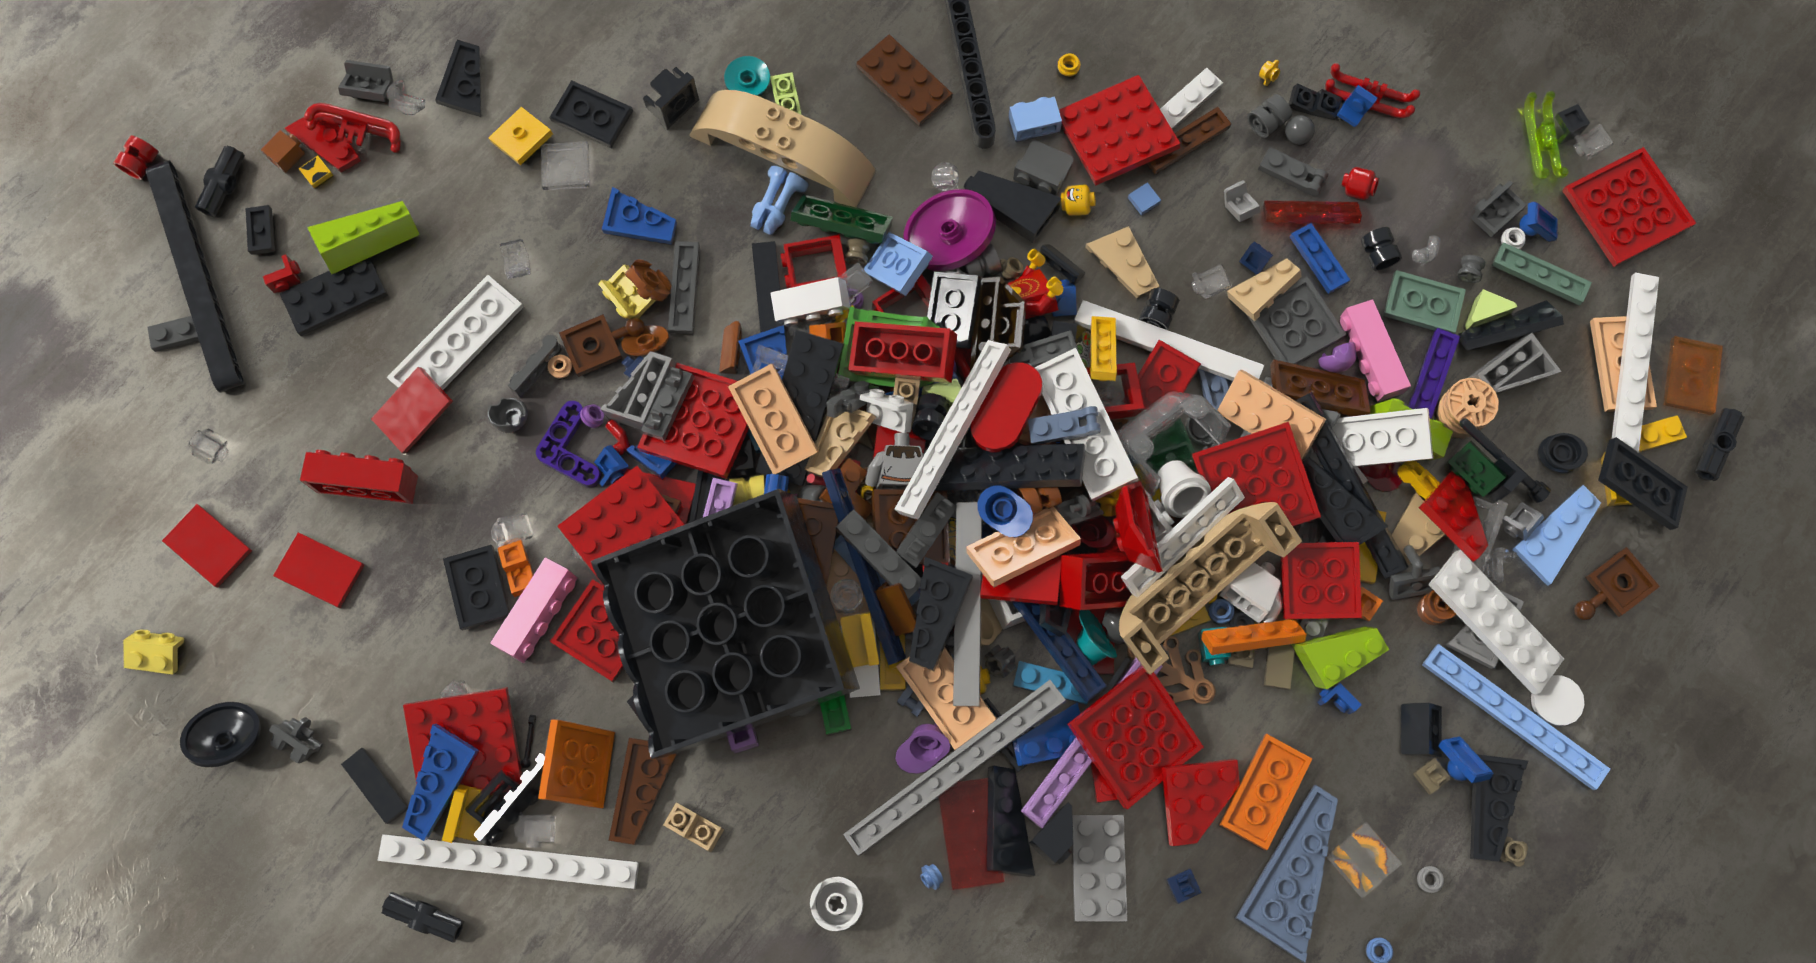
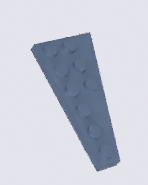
[1235,785,1338,963]

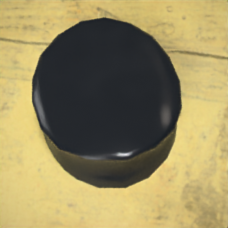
[1538,433,1588,473]

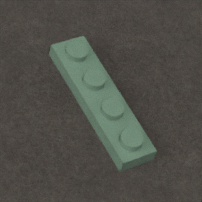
[1491,242,1592,306]

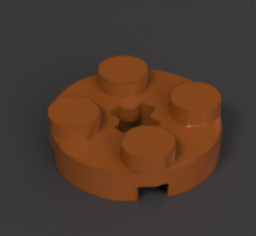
[625,259,672,302]

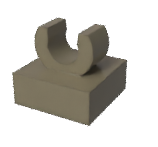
[1226,649,1256,669]
[1413,758,1452,794]

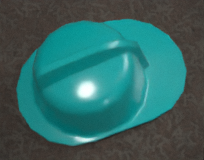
[1076,610,1117,665]

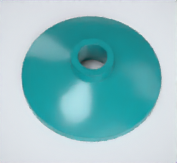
[724,56,770,96]

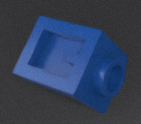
[1337,85,1377,127]
[1317,682,1362,714]

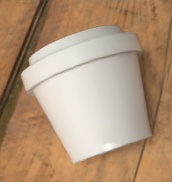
[1157,460,1211,518]

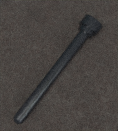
[1459,418,1551,503]

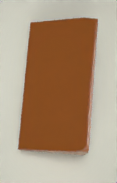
[719,321,742,374]

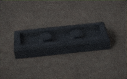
[341,748,408,824]

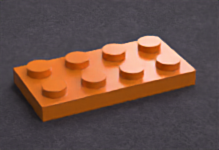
[1220,734,1312,851]

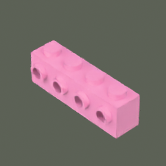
[1340,299,1411,402]
[490,558,578,663]

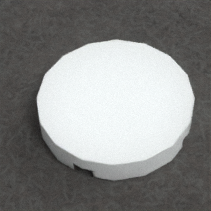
[1531,675,1585,726]

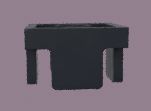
[643,67,699,130]

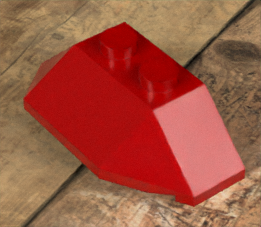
[1113,481,1163,573]

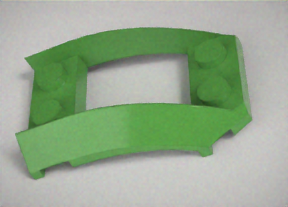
[838,307,940,388]

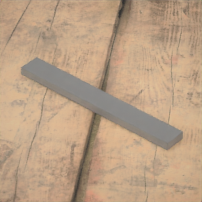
[953,502,982,707]

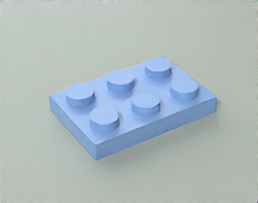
[862,232,933,296]

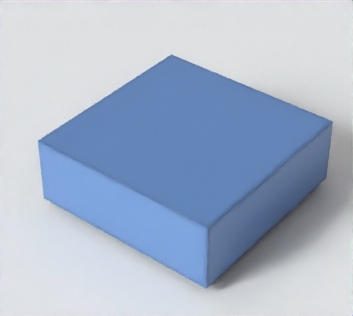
[1128,182,1161,216]

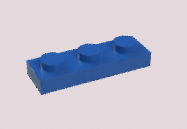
[1290,223,1350,294]

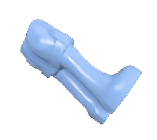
[750,166,809,235]

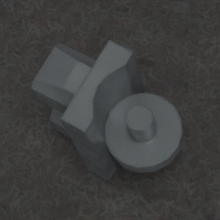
[1054,494,1104,527]
[269,717,323,764]

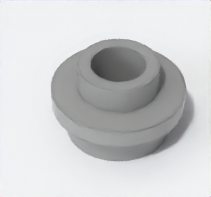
[1417,866,1444,893]

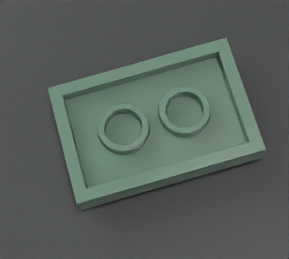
[1383,270,1466,334]

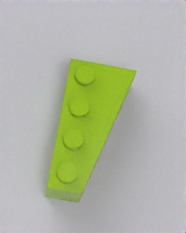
[307,201,420,274]

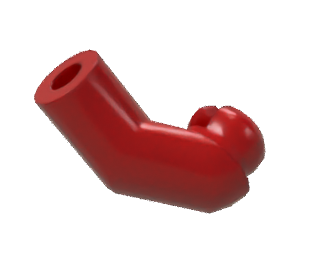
[606,419,630,456]

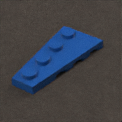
[402,724,479,841]

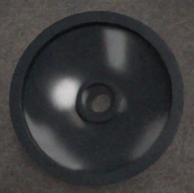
[180,702,261,767]

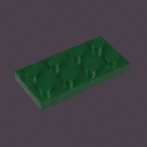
[790,194,893,244]

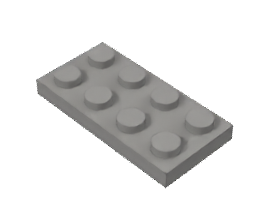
[1072,815,1127,922]

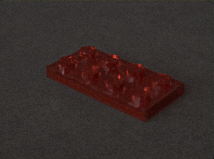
[939,778,1004,890]

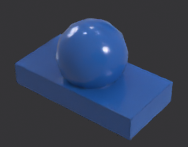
[1519,202,1558,242]
[1438,736,1494,783]

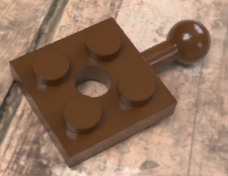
[559,314,645,377]
[1574,547,1660,620]

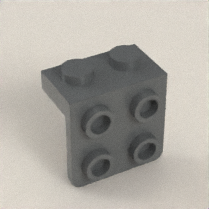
[1013,141,1073,196]

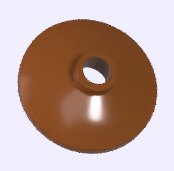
[621,325,669,356]

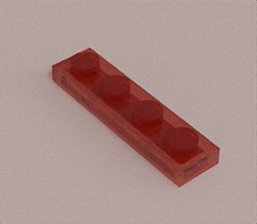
[1263,201,1362,224]

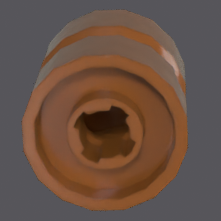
[1016,487,1062,515]
[1417,590,1456,625]

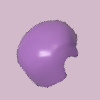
[1318,342,1356,373]

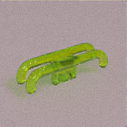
[1524,91,1569,180]

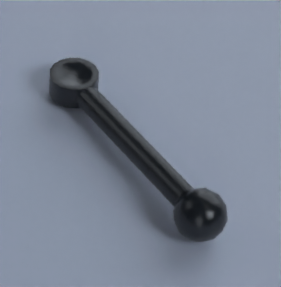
[521,715,536,768]

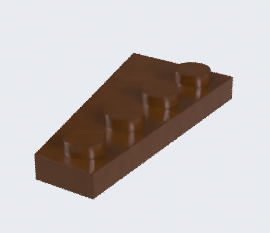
[608,738,677,845]

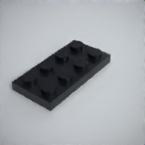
[280,257,388,336]
[1598,437,1688,530]

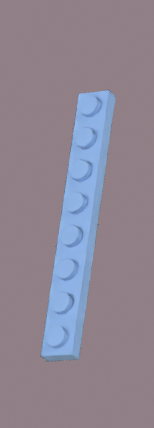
[1422,644,1610,790]

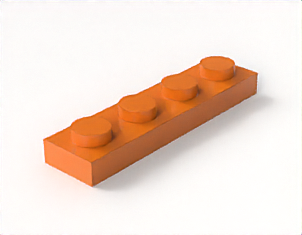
[1201,619,1307,655]

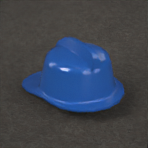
[977,486,1033,537]

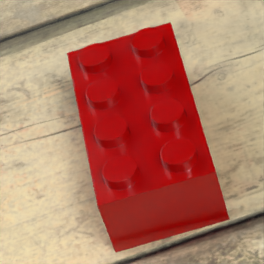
[849,321,958,383]
[300,450,418,504]
[1059,552,1135,610]

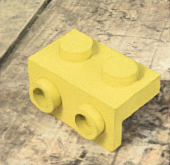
[598,265,656,319]
[123,630,184,675]

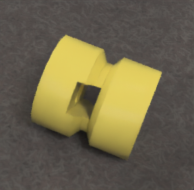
[729,475,765,506]

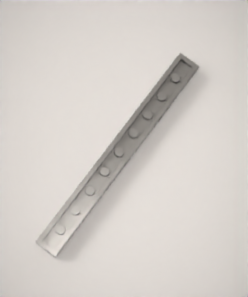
[843,680,1066,856]

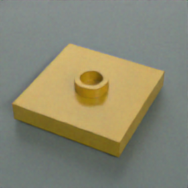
[489,107,553,166]

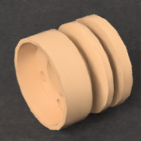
[1435,378,1499,439]

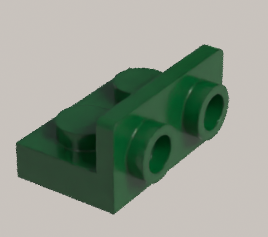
[1448,441,1507,497]

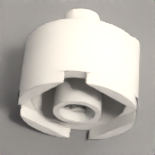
[810,877,864,931]

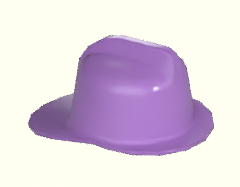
[895,723,950,774]

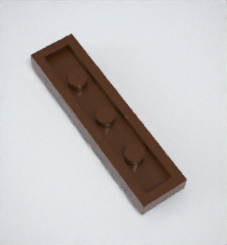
[1146,107,1231,174]

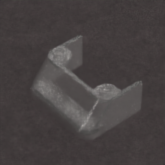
[1116,391,1231,498]

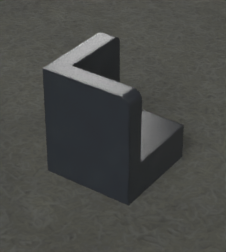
[1555,104,1590,144]

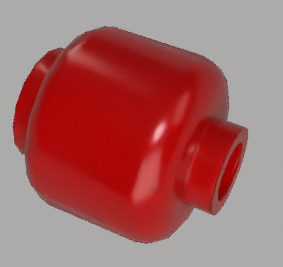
[1342,167,1379,200]

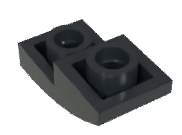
[1289,83,1342,119]

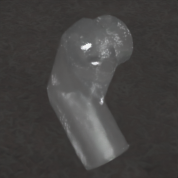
[1412,236,1441,264]

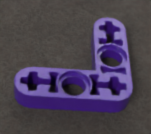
[536,401,601,488]

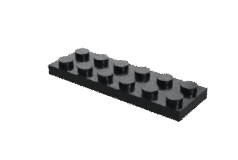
[756,330,844,486]
[934,443,1086,491]

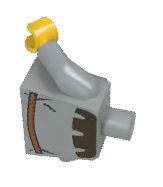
[861,432,925,500]

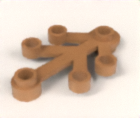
[1127,636,1216,704]

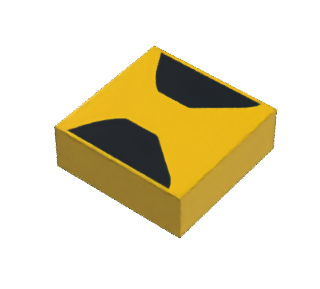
[299,155,333,188]

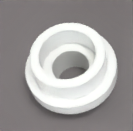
[1501,228,1526,249]

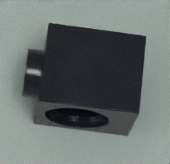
[730,439,756,479]

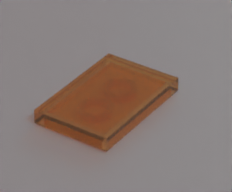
[1663,336,1723,415]

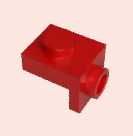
[263,254,301,293]

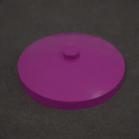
[903,189,996,271]

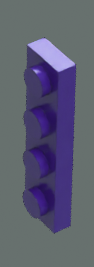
[1408,328,1460,419]

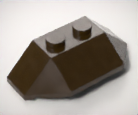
[970,277,1027,371]

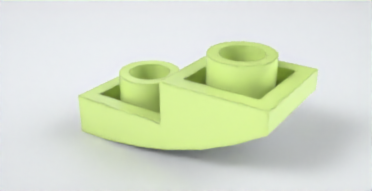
[770,72,802,115]

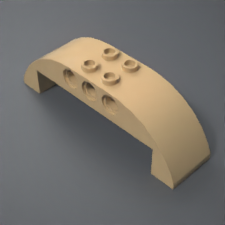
[690,90,876,208]
[1119,502,1302,674]

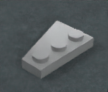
[1445,590,1524,669]

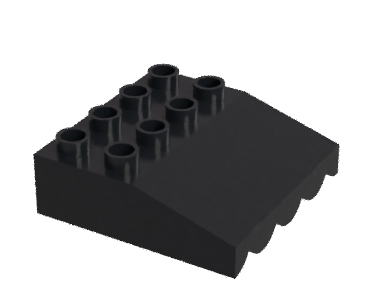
[591,489,860,759]

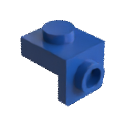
[1052,280,1077,316]
[594,445,629,487]

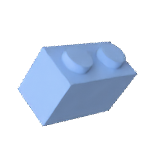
[1009,97,1062,142]

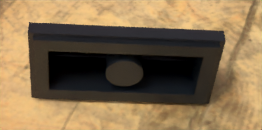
[1040,244,1085,285]

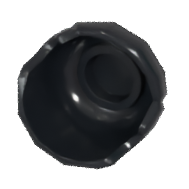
[1023,315,1051,346]

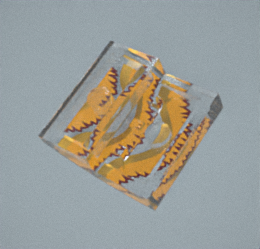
[1327,822,1402,898]

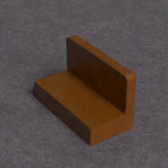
[875,582,917,636]

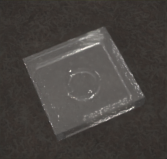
[541,141,590,190]

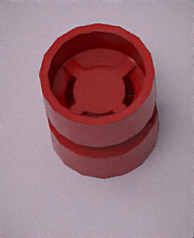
[113,135,159,180]

